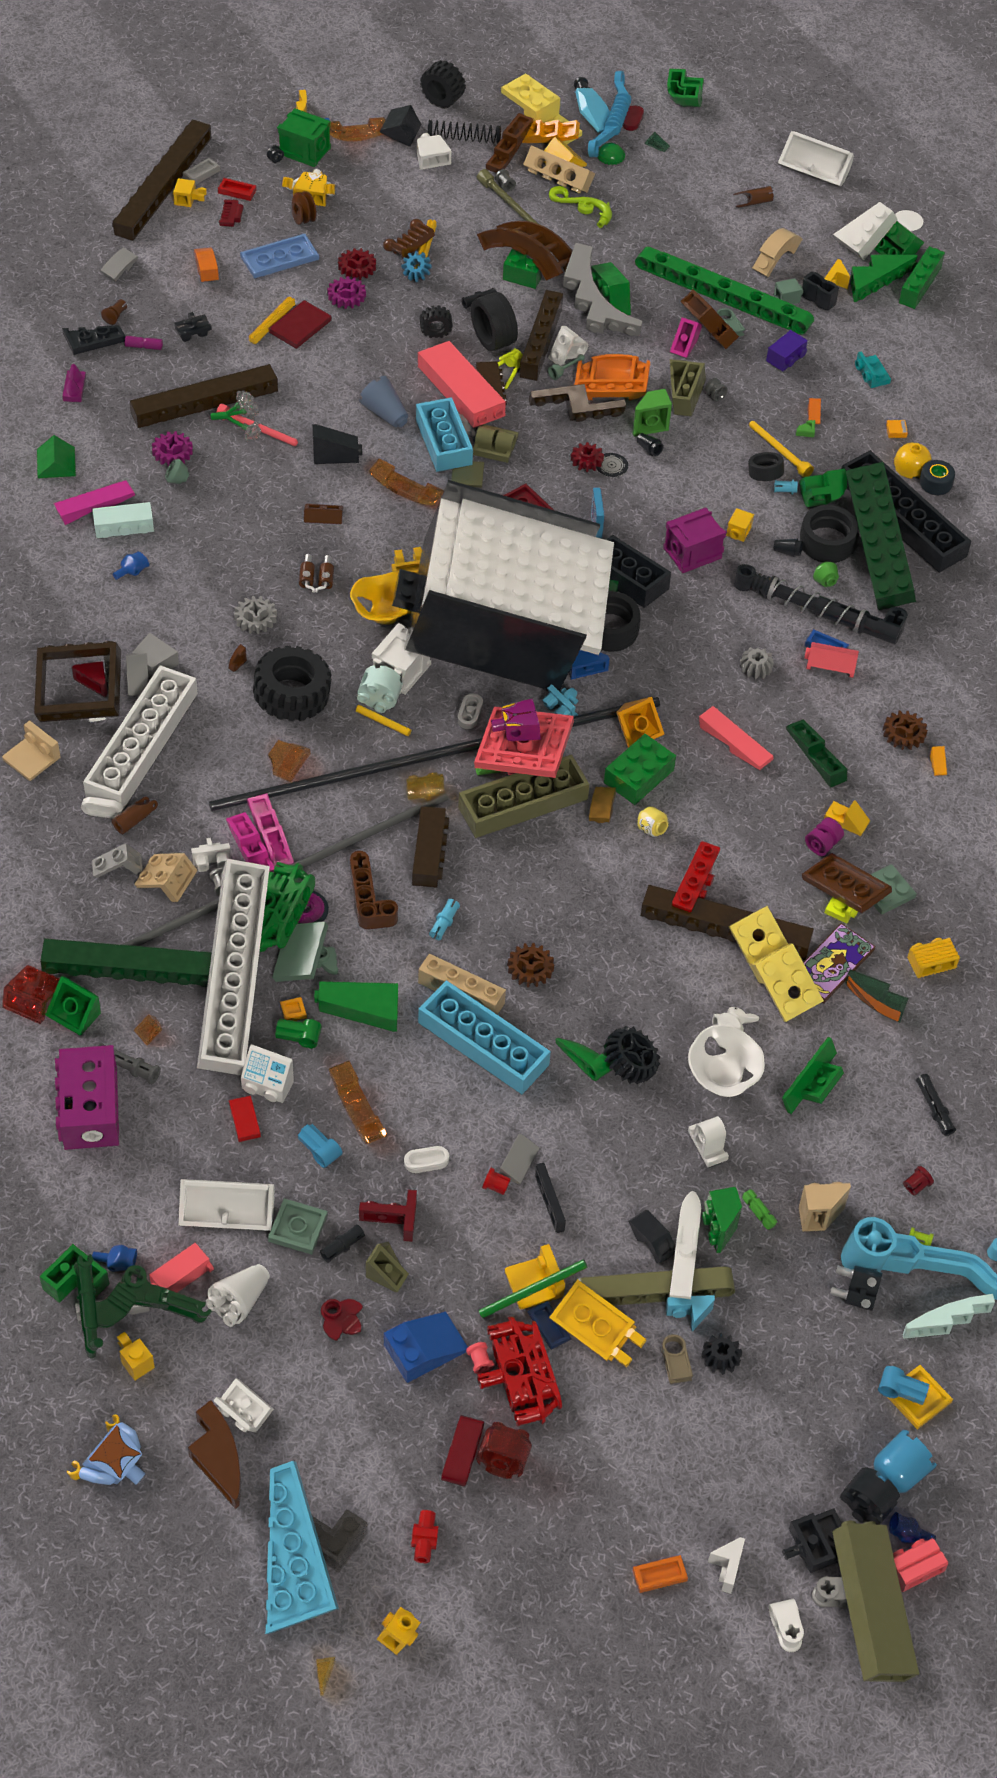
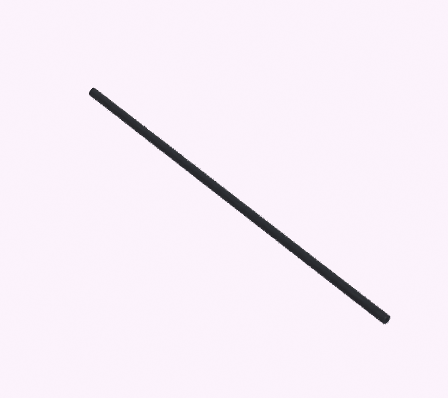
[209,697,660,812]

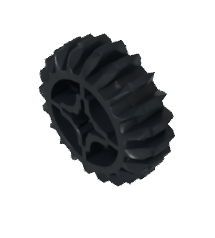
[602,1026,660,1085]

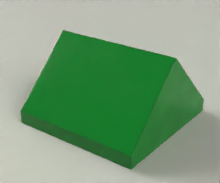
[37,435,76,478]
[45,976,101,1036]

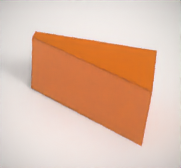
[808,398,821,424]

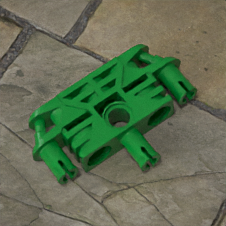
[259,862,315,952]

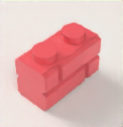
[893,1538,948,1592]

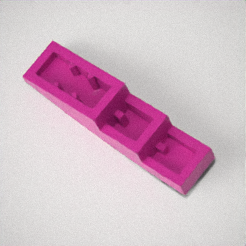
[247,793,294,867]
[226,812,275,873]

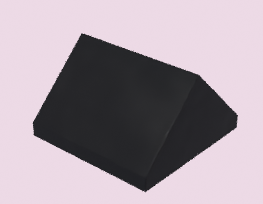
[380,105,422,147]

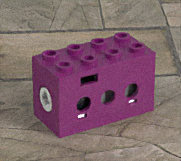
[55,1045,120,1150]

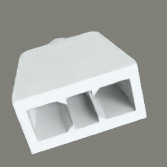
[417,133,452,170]

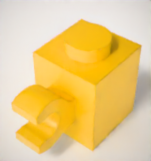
[173,178,207,207]
[117,1332,155,1381]

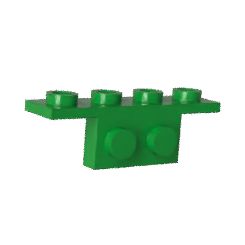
[782,1037,844,1114]

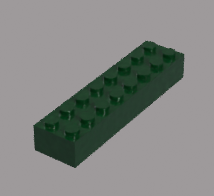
[846,462,916,610]

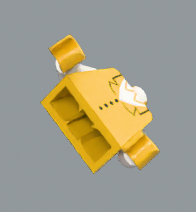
[282,169,335,206]

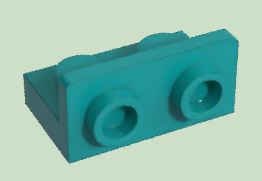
[855,351,891,388]

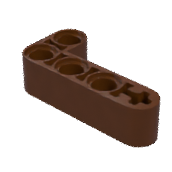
[350,851,398,929]

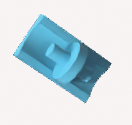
[542,684,578,716]

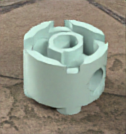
[357,665,403,713]

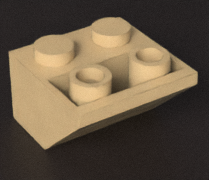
[799,1182,851,1231]

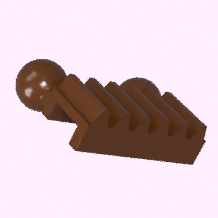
[383,219,435,259]

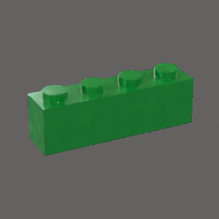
[899,246,945,309]

